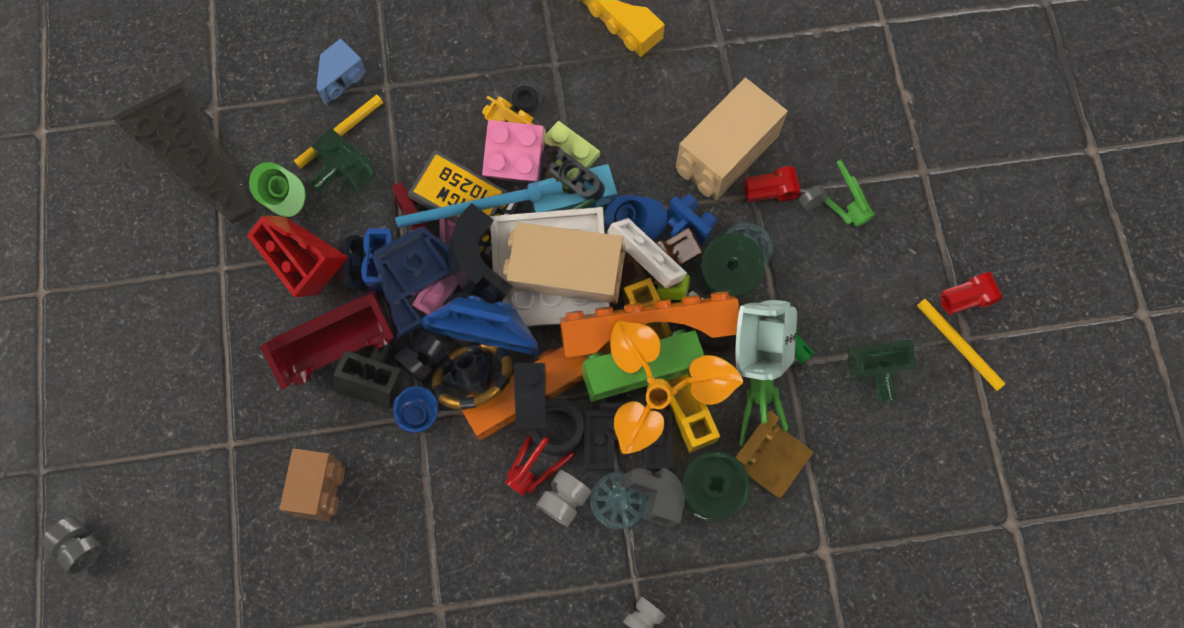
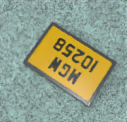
[407,150,507,224]

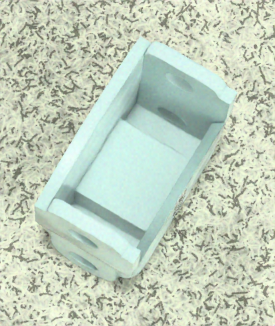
[736,300,797,380]

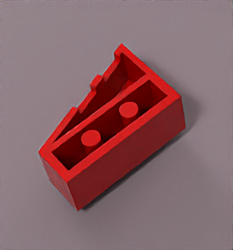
[247,216,348,298]

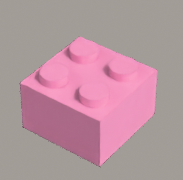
[482,120,546,183]

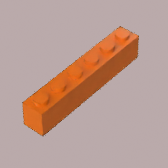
[462,339,611,441]

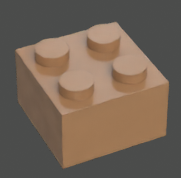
[279,449,345,522]

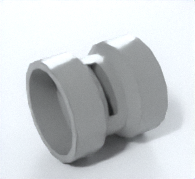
[623,597,665,628]

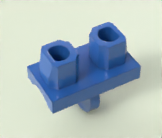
[667,194,717,246]

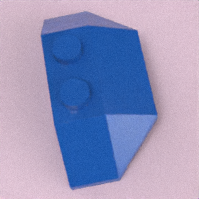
[421,296,539,356]

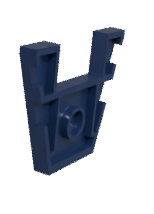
[373,226,481,339]

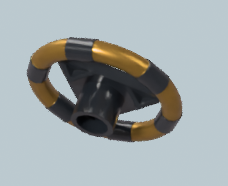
[432,343,513,410]

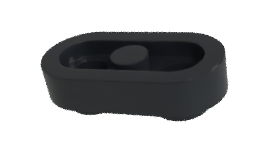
[338,235,366,291]

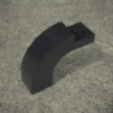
[448,203,513,303]

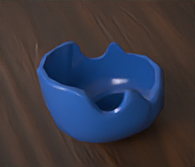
[393,386,438,434]

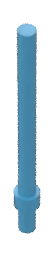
[395,181,563,228]

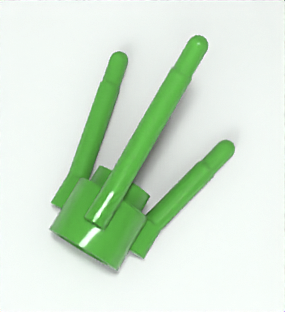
[824,160,875,227]
[739,378,788,447]

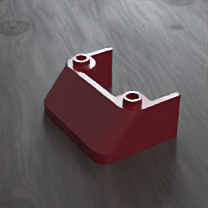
[259,290,395,390]

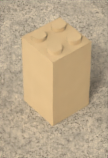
[676,77,788,201]
[503,222,626,304]

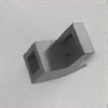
[621,468,685,528]

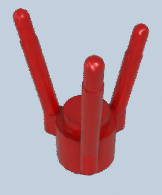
[504,436,575,496]

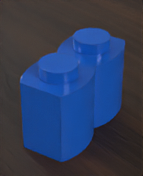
[361,228,394,293]

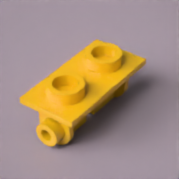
[482,96,535,125]

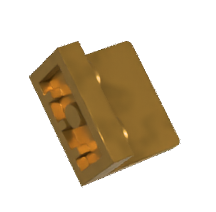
[731,411,813,498]

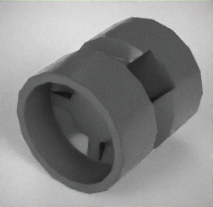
[40,516,103,575]

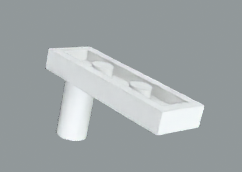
[607,218,687,288]

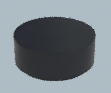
[512,86,539,114]

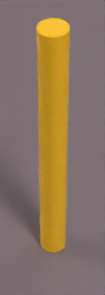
[294,94,383,169]
[917,299,1006,391]

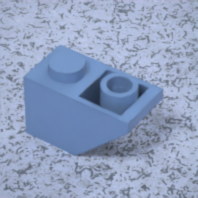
[316,39,366,104]

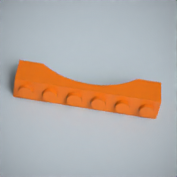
[559,292,739,357]

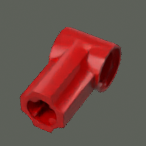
[743,166,801,202]
[940,272,1003,315]

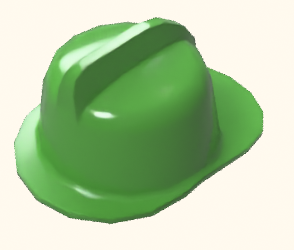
[249,162,306,217]

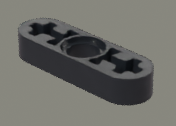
[541,146,605,201]

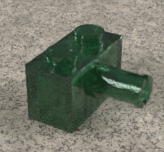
[308,128,376,194]
[847,339,917,402]

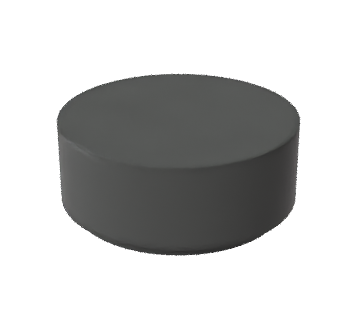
[799,185,828,211]

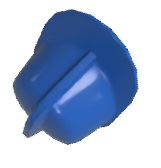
[604,195,667,240]

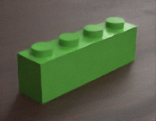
[581,329,704,402]

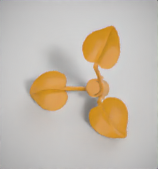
[610,321,743,454]

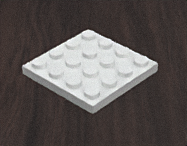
[490,207,610,327]

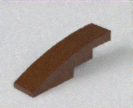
[618,228,704,298]

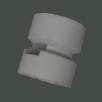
[536,470,592,527]

